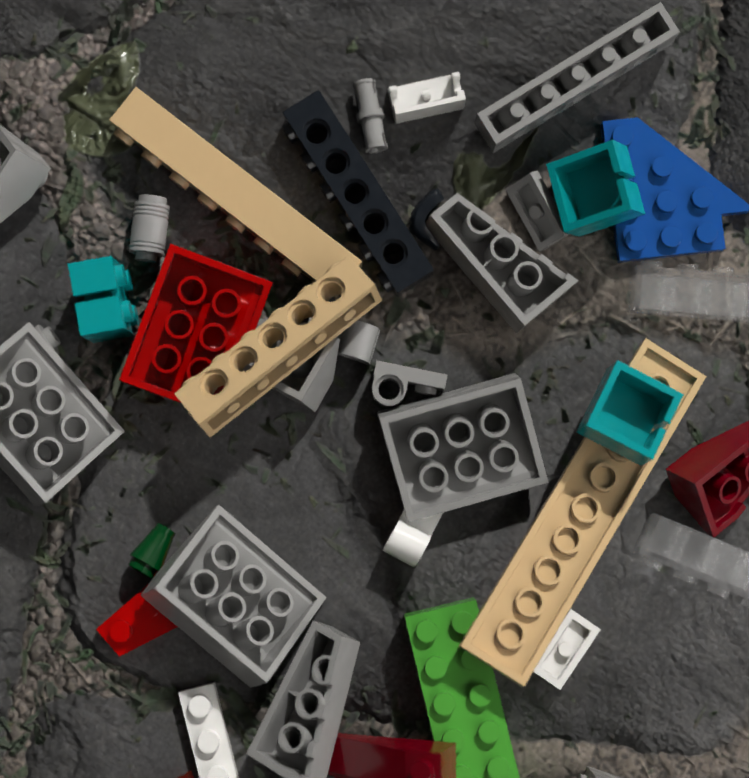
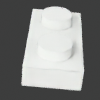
[533,609,601,690]

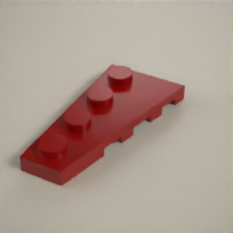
[96,584,177,657]

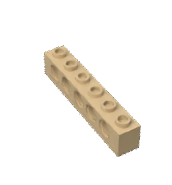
[174,255,382,437]

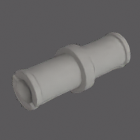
[353,78,388,154]

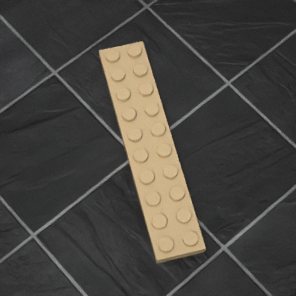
[459,338,707,686]

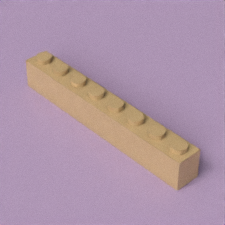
[110,87,362,300]

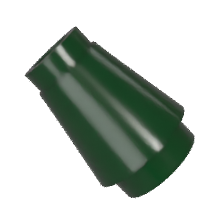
[128,523,176,579]

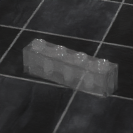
[628,260,749,323]
[633,513,749,608]

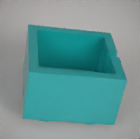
[546,140,645,237]
[68,256,139,343]
[576,360,684,466]

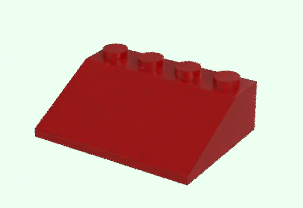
[119,243,273,404]

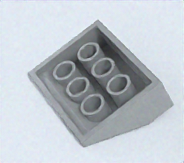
[0,322,125,507]
[377,373,549,522]
[140,505,327,688]

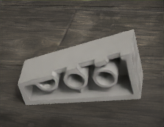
[425,193,578,334]
[246,620,360,778]

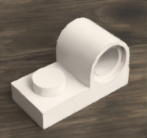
[383,509,444,567]

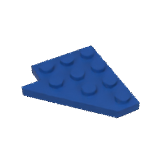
[600,117,749,263]

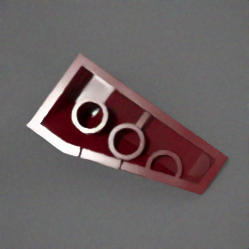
[666,420,749,538]
[328,733,456,778]

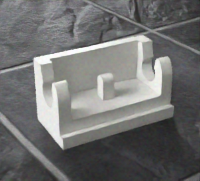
[388,72,466,124]

